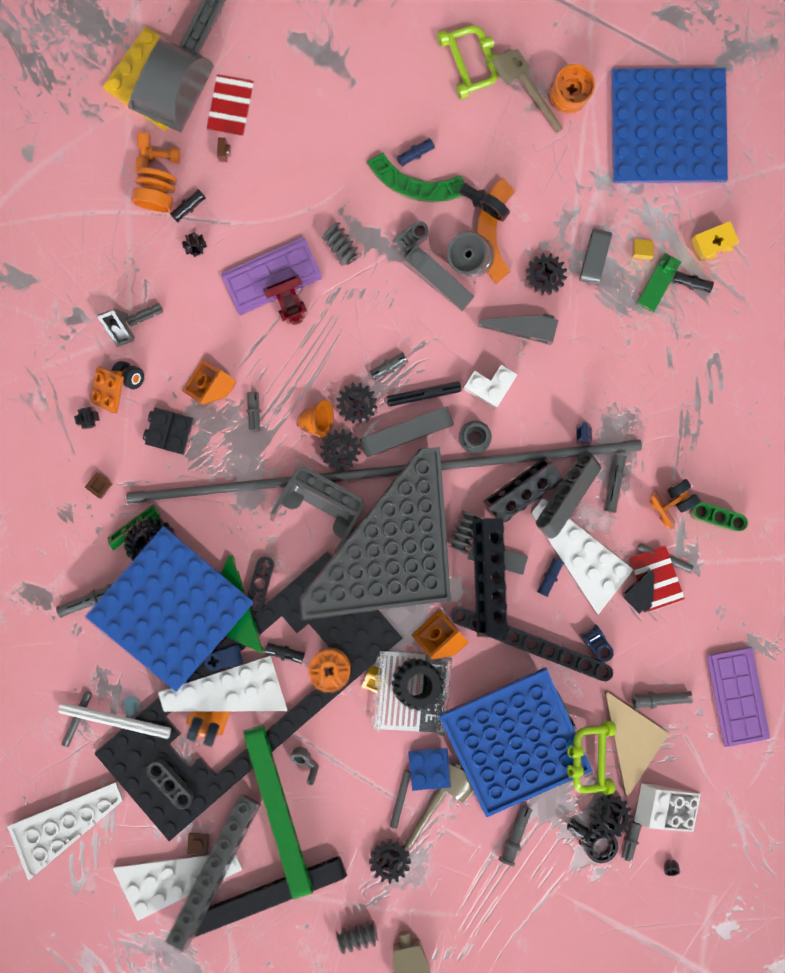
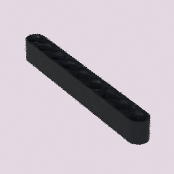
[450,606,613,682]
[194,856,348,938]

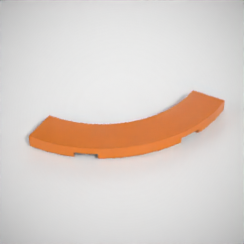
[477,177,515,284]

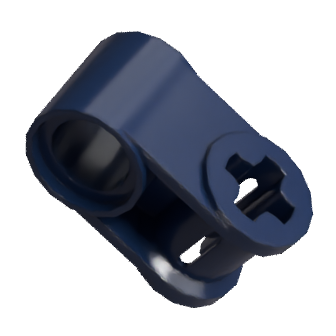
[580,624,614,662]
[205,644,244,671]

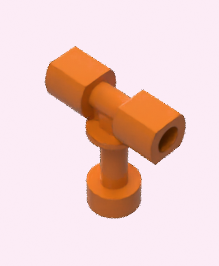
[135,132,181,172]

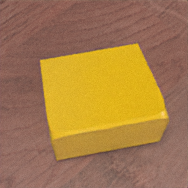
[632,239,654,260]
[361,665,386,693]

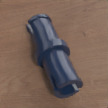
[396,138,435,167]
[537,557,564,597]

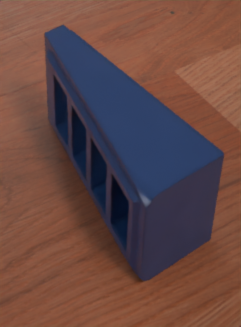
[576,422,592,444]

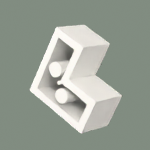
[463,365,517,409]

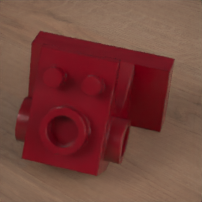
[263,274,307,325]

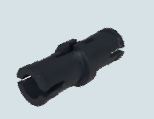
[169,189,206,223]
[673,271,714,293]
[265,642,305,664]

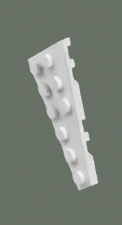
[531,498,633,615]
[158,656,287,711]
[7,781,124,881]
[113,853,243,921]

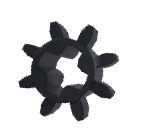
[182,232,207,257]
[74,407,100,429]

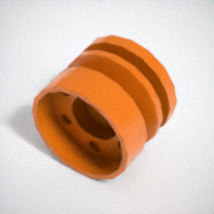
[549,64,595,114]
[131,167,177,213]
[308,647,351,692]

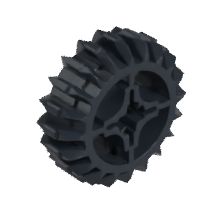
[124,516,176,561]

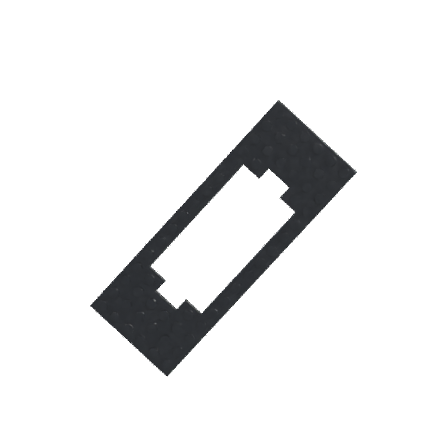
[94,551,403,841]

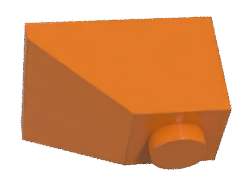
[182,359,237,404]
[411,610,469,660]

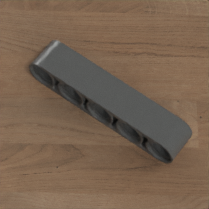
[360,407,454,457]
[536,452,601,539]

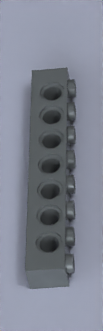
[165,795,261,952]

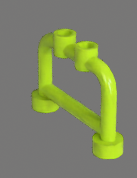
[437,25,499,100]
[567,720,616,795]

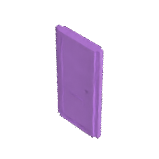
[221,237,323,315]
[706,647,770,747]

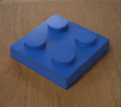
[408,748,451,791]

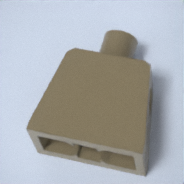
[393,931,431,973]

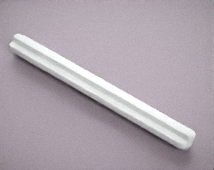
[58,703,171,738]

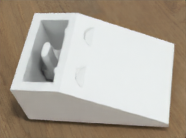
[634,783,701,832]

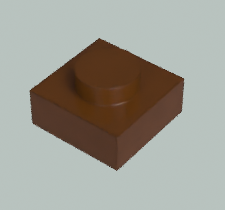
[217,137,231,162]
[85,472,113,499]
[187,833,209,855]

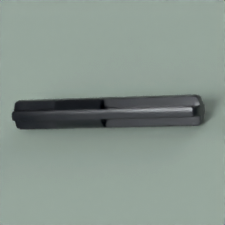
[387,381,462,407]

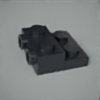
[143,407,194,455]

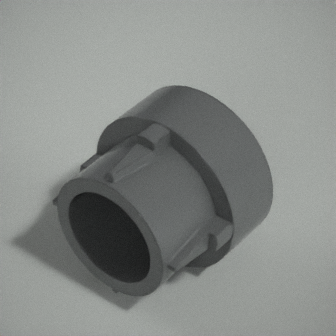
[458,421,492,454]

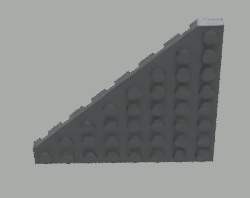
[299,447,451,619]

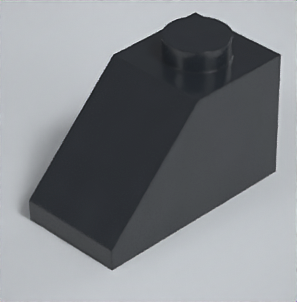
[622,568,654,614]

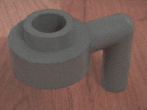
[290,747,319,785]

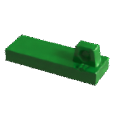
[636,253,681,313]
[107,504,161,550]

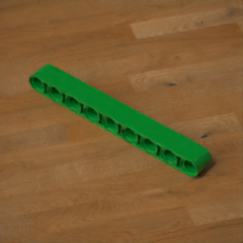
[244,725,313,900]

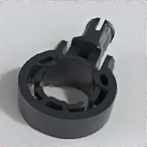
[460,183,510,222]
[567,819,618,863]

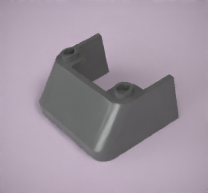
[270,467,364,555]

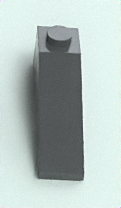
[403,245,474,312]
[477,314,559,345]

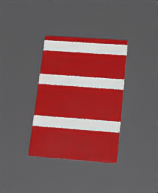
[206,74,254,136]
[629,546,685,611]

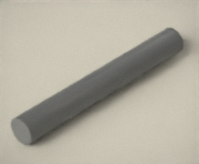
[637,543,693,572]
[61,691,92,747]
[390,770,411,829]

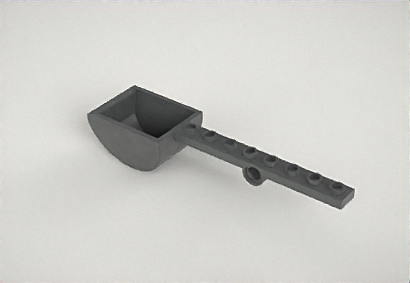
[128,0,226,132]

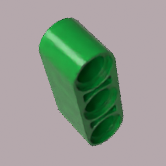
[689,503,748,531]

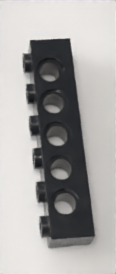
[473,518,508,637]

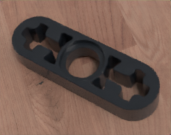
[248,557,274,611]

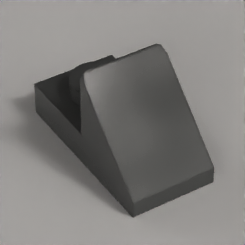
[97,308,135,347]

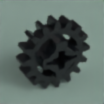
[525,253,567,296]
[336,383,377,424]
[320,429,361,471]
[590,794,633,838]
[369,839,411,884]

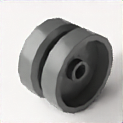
[447,232,495,277]

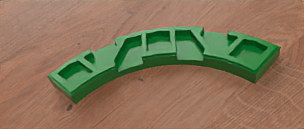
[367,152,465,202]

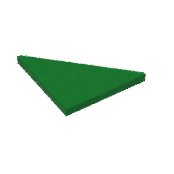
[221,555,264,653]

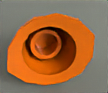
[296,400,334,437]

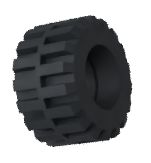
[392,659,444,711]

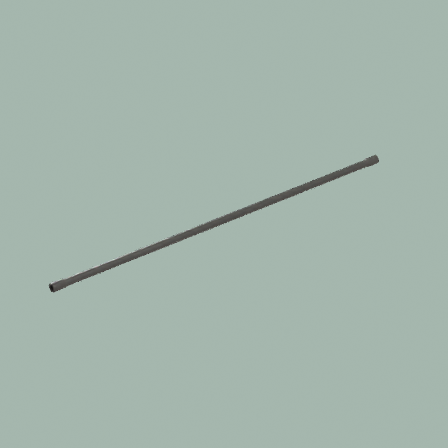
[127,439,642,504]

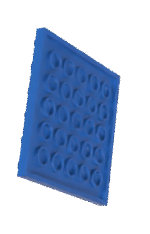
[611,68,728,183]
[85,526,254,692]
[439,667,593,818]

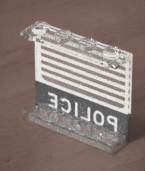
[371,651,452,736]

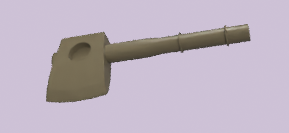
[491,49,563,133]
[405,762,473,849]

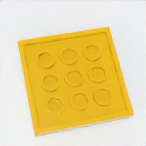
[102,26,169,132]

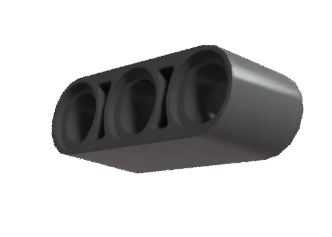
[579,228,612,286]
[147,759,194,809]

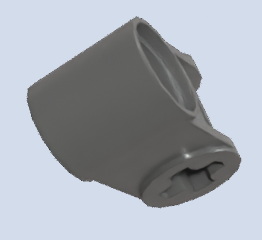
[393,221,429,256]

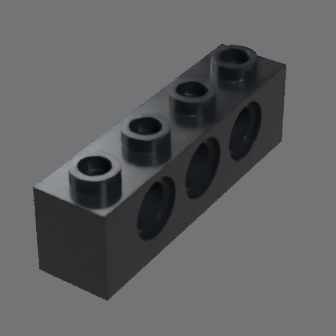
[483,457,563,523]

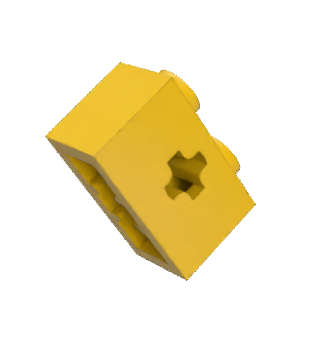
[691,221,739,261]

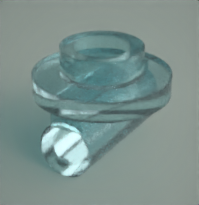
[121,696,141,717]

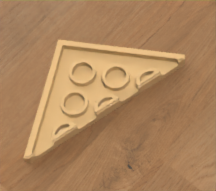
[605,691,669,796]

